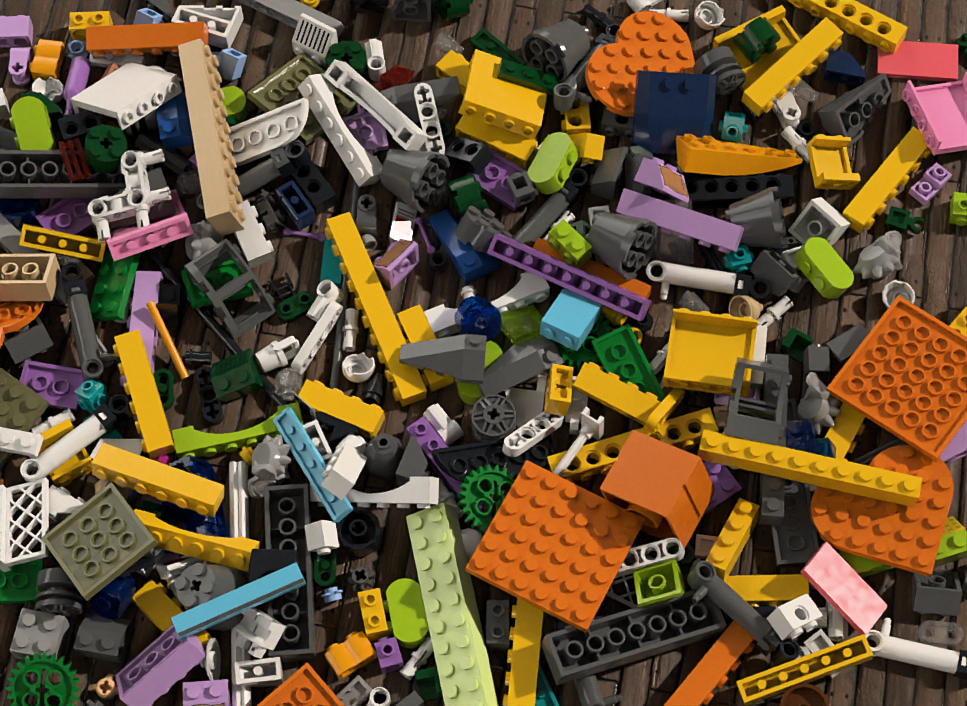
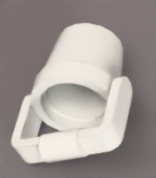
[255,336,300,373]

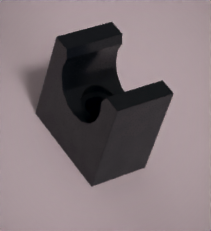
[249,549,299,601]

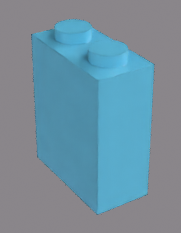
[539,288,602,351]

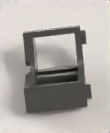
[185,239,276,339]
[724,357,792,445]

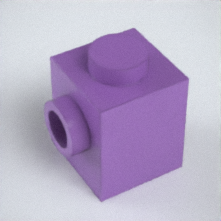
[374,636,404,674]

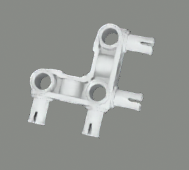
[88,149,171,242]

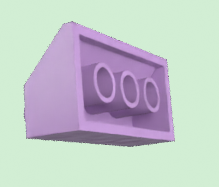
[115,625,206,706]

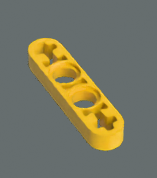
[644,388,686,434]

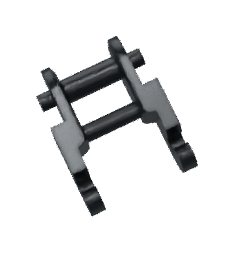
[269,273,296,302]

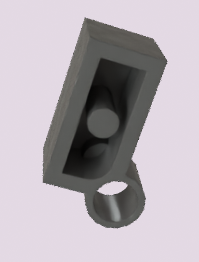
[749,248,808,296]

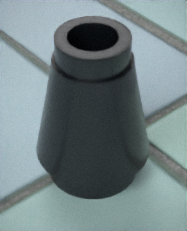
[362,373,384,405]

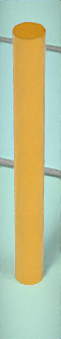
[146,301,189,380]

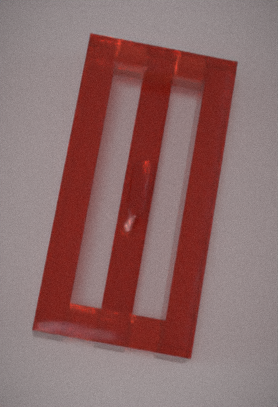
[58,138,91,181]

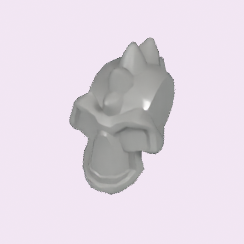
[185,221,224,261]
[853,231,903,279]
[797,372,841,435]
[248,435,291,499]

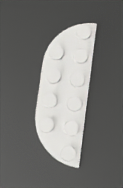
[228,98,309,166]

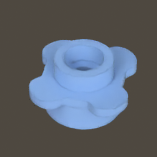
[68,40,88,59]
[321,586,343,603]

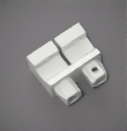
[233,608,286,659]

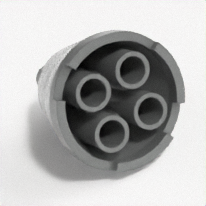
[521,18,590,84]
[377,149,450,213]
[725,186,788,249]
[584,212,658,280]
[174,563,249,631]

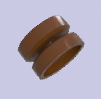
[778,683,830,706]

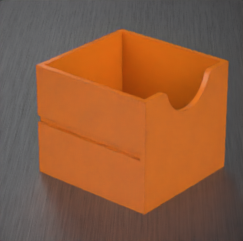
[600,430,716,549]

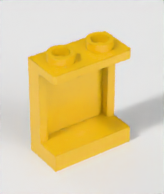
[806,134,861,190]
[39,419,92,488]

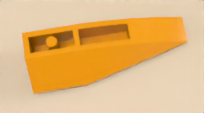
[676,134,803,176]

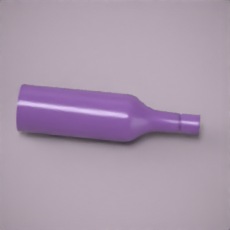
[63,56,91,117]

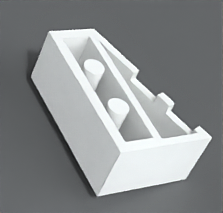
[171,5,244,49]

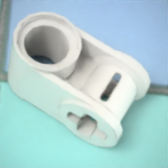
[772,91,801,130]

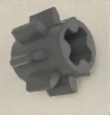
[347,564,375,591]

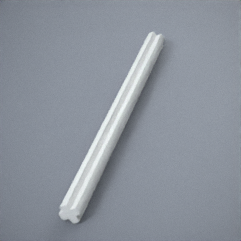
[229,461,252,706]

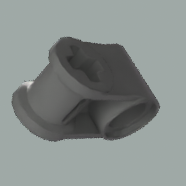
[356,194,378,235]

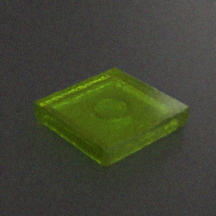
[495,305,543,344]

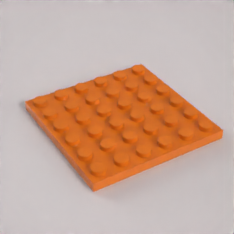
[826,295,967,462]
[465,460,645,633]

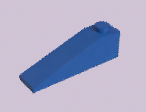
[156,90,194,150]
[428,209,502,284]

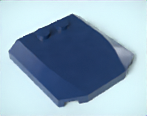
[631,70,717,154]

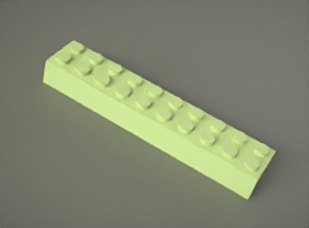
[406,502,499,706]

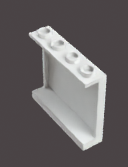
[70,62,182,130]

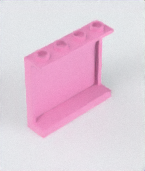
[902,72,967,155]
[106,189,194,261]

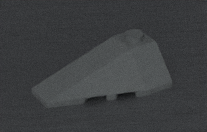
[818,73,892,147]
[399,334,487,384]

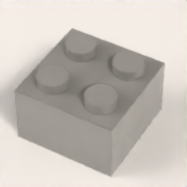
[10,608,70,660]

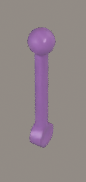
[415,217,435,255]
[283,227,325,242]

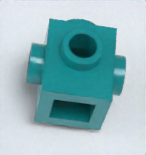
[718,111,748,143]
[723,244,754,274]
[74,379,110,414]

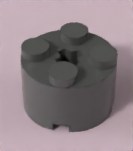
[455,206,504,253]

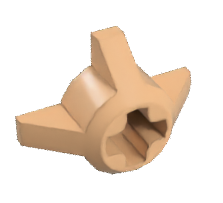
[88,673,119,700]

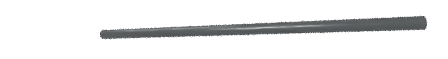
[330,180,361,389]

